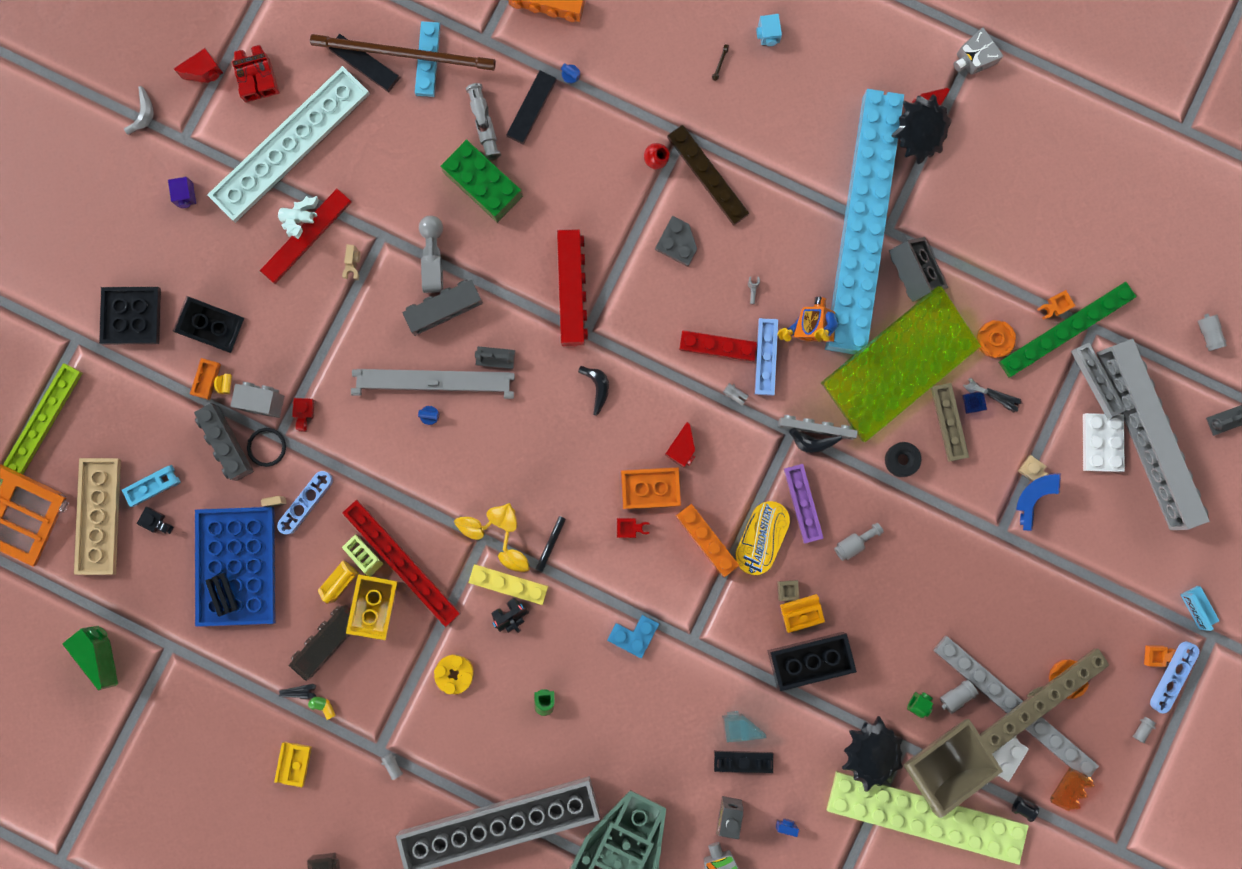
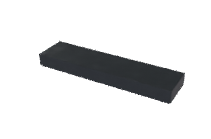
[329,34,400,93]
[506,70,557,145]

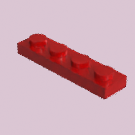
[679,330,757,362]

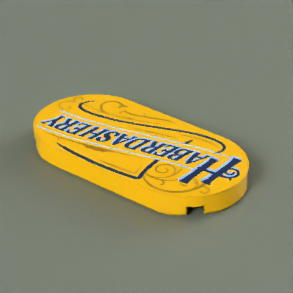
[735,501,790,575]

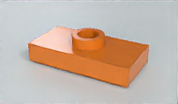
[190,358,221,400]

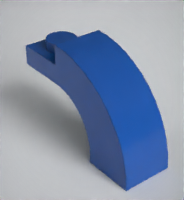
[1016,473,1061,531]

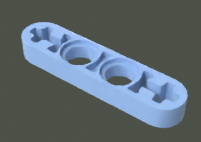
[277,471,333,534]
[1150,641,1199,713]

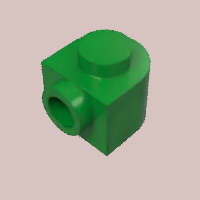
[534,689,555,716]
[907,692,934,718]

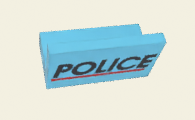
[1180,586,1219,631]

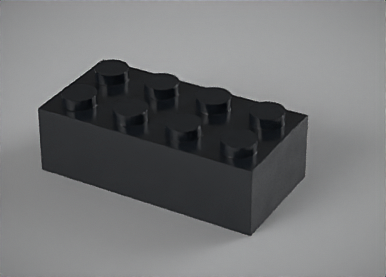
[767,632,857,691]

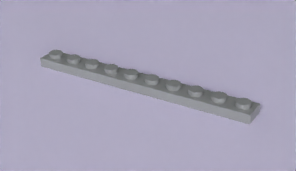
[933,636,1099,781]

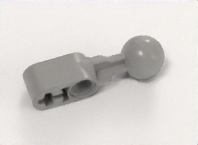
[419,216,443,293]

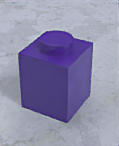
[168,176,196,208]

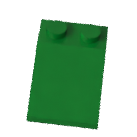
[62,626,118,691]

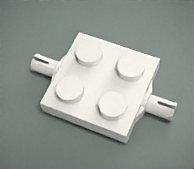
[987,735,1029,785]

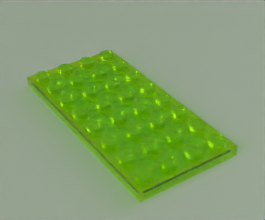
[821,286,981,442]

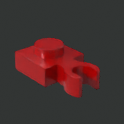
[617,518,650,538]

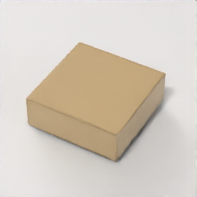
[261,496,286,507]

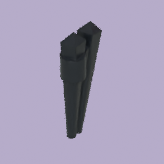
[987,388,1022,413]
[279,684,316,700]

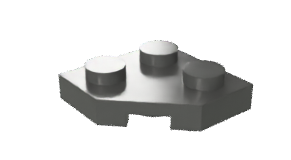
[655,216,697,267]

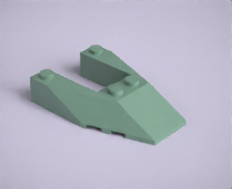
[569,790,666,869]

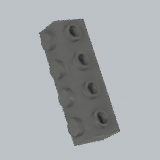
[402,279,483,336]
[194,403,254,481]

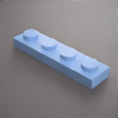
[755,318,778,396]

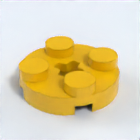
[434,654,474,694]

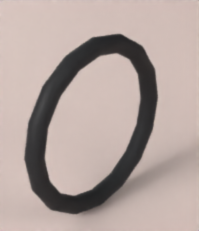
[247,427,286,467]

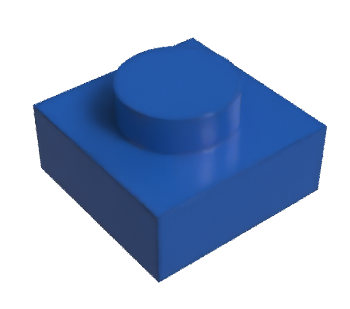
[775,819,799,837]

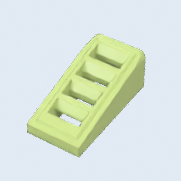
[342,534,384,576]

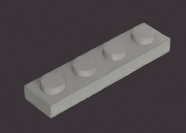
[1071,343,1126,419]
[778,415,858,440]

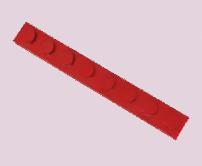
[342,500,461,627]

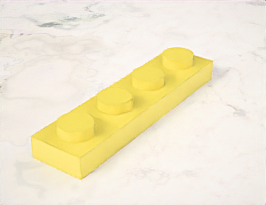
[468,564,548,605]

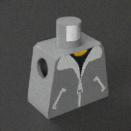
[953,27,1003,75]

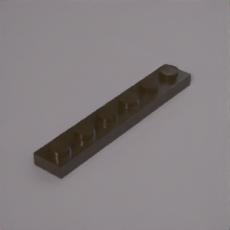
[667,125,749,226]

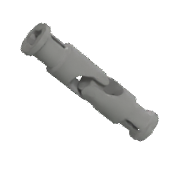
[466,83,501,160]

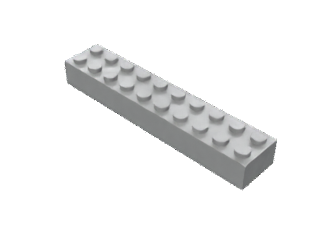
[1096,339,1210,530]
[396,776,600,869]

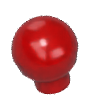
[644,143,670,169]

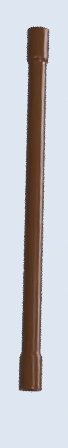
[310,34,496,71]

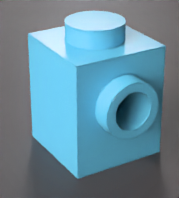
[756,14,782,46]

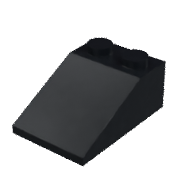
[173,296,244,353]

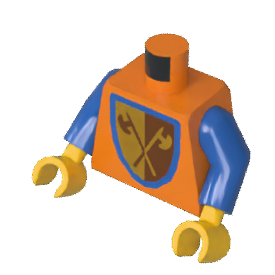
[777,297,838,342]

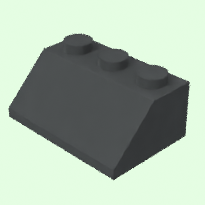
[889,237,948,302]

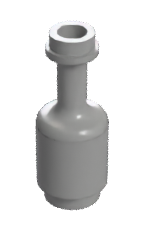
[834,523,884,561]

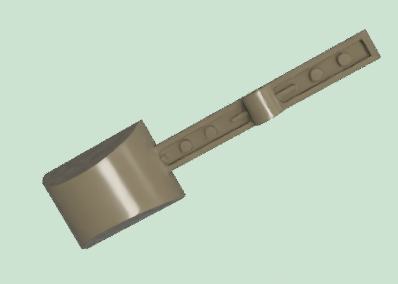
[903,649,1109,818]

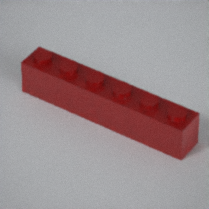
[557,229,588,346]

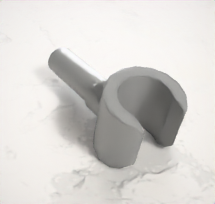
[748,276,760,304]
[963,378,988,394]

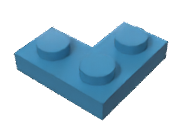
[607,615,659,659]

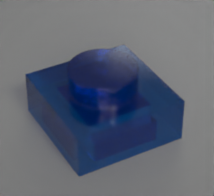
[962,392,987,414]

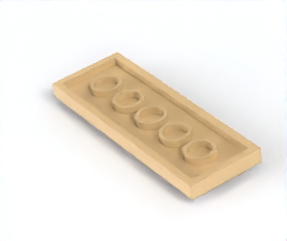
[74,458,121,575]

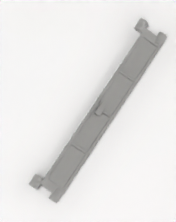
[351,369,515,399]

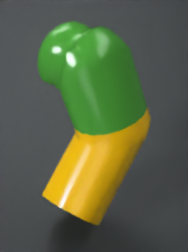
[308,697,336,720]

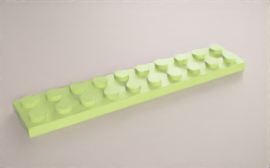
[826,771,1029,865]

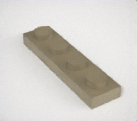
[931,383,969,462]

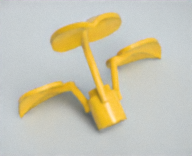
[454,503,530,572]

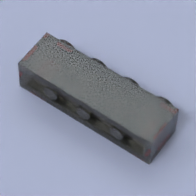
[288,605,351,681]

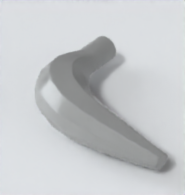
[124,86,154,135]

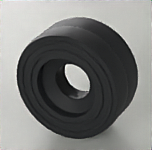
[885,442,922,477]

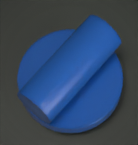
[561,63,580,84]
[418,406,439,425]

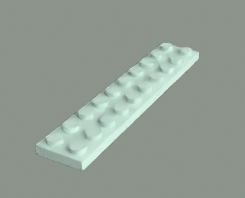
[207,66,370,223]

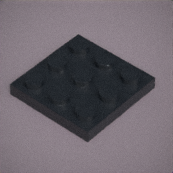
[99,287,161,345]

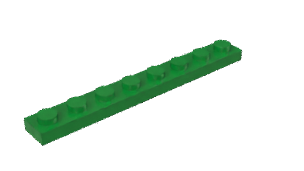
[999,282,1137,378]

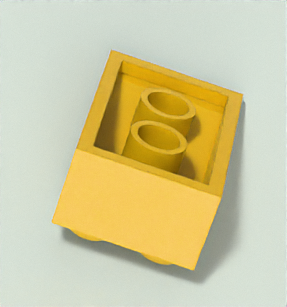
[346,574,398,640]

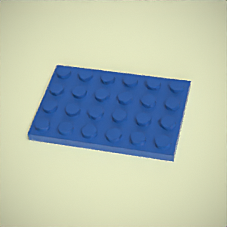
[195,507,275,627]

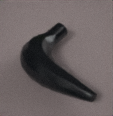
[578,366,609,416]
[789,428,843,453]

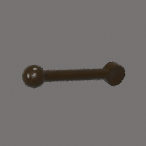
[712,44,729,81]

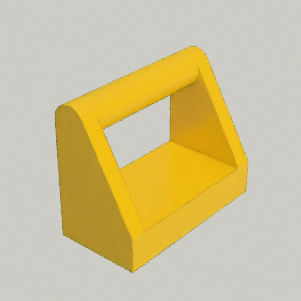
[318,560,359,604]

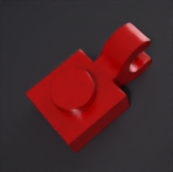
[292,398,314,432]

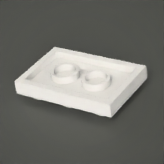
[1083,413,1125,472]

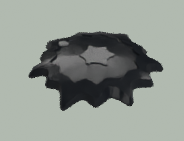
[891,94,952,164]
[842,716,903,792]

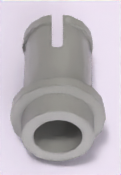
[723,383,748,406]
[1132,717,1156,744]
[381,753,403,780]

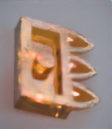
[1050,767,1095,811]

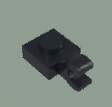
[136,507,174,534]

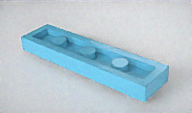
[415,21,441,97]

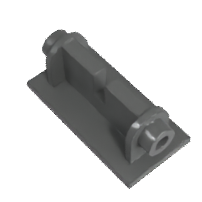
[475,346,515,369]
[1206,405,1242,436]

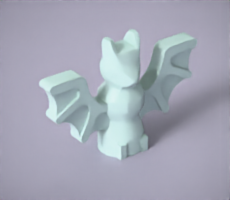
[278,196,319,239]

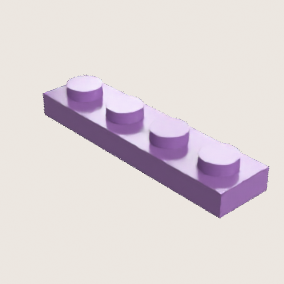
[784,464,823,543]

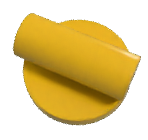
[214,374,232,394]

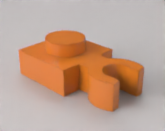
[1037,290,1075,320]
[1144,645,1176,667]

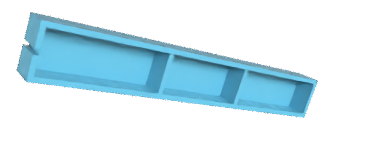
[825,89,904,356]

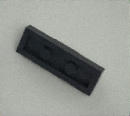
[714,750,773,773]

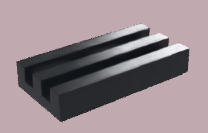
[205,573,239,617]

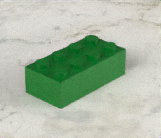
[440,139,523,223]

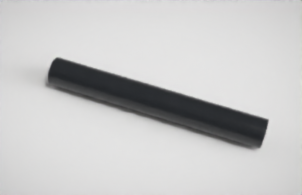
[536,516,566,572]

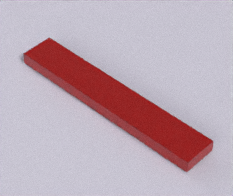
[259,188,352,284]

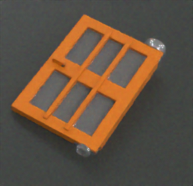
[0,464,70,567]

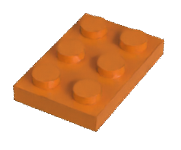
[621,467,681,509]

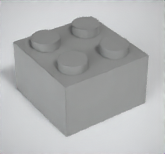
[230,382,285,418]

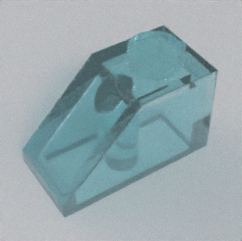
[723,711,766,742]

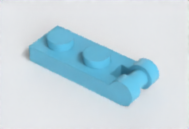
[122,465,181,507]

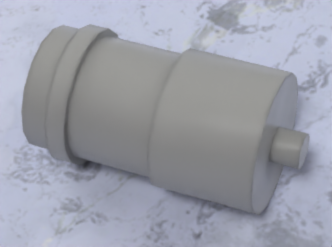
[1198,314,1227,351]
[940,680,979,714]

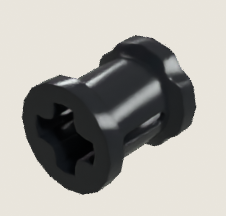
[1012,796,1039,822]

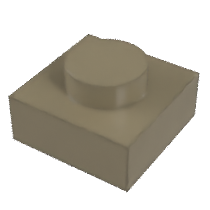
[777,580,799,601]

